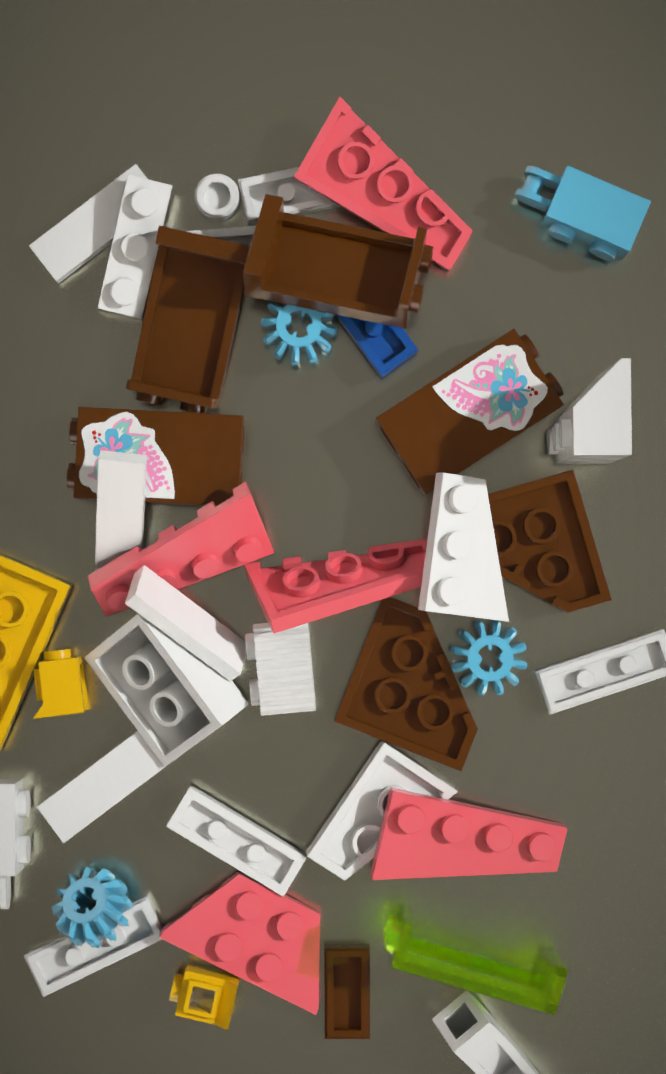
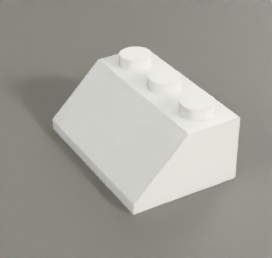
[547,358,632,465]
[84,614,249,767]

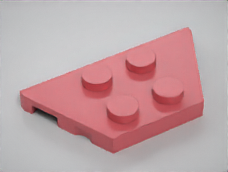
[159,871,320,1015]

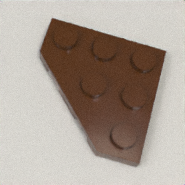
[488,469,612,613]
[334,597,478,771]

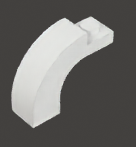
[432,990,539,1074]

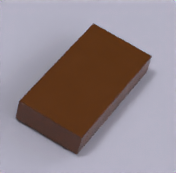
[324,944,370,1039]

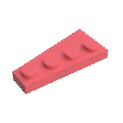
[294,97,473,271]
[88,481,274,616]
[244,539,427,633]
[369,787,568,880]

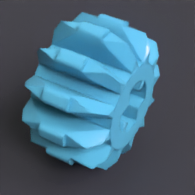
[261,301,338,366]
[450,620,527,696]
[51,867,133,948]

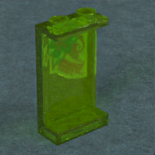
[382,905,568,1015]

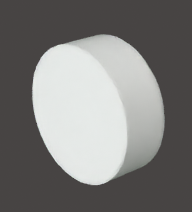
[194,174,240,222]

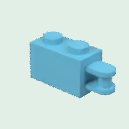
[514,165,651,261]

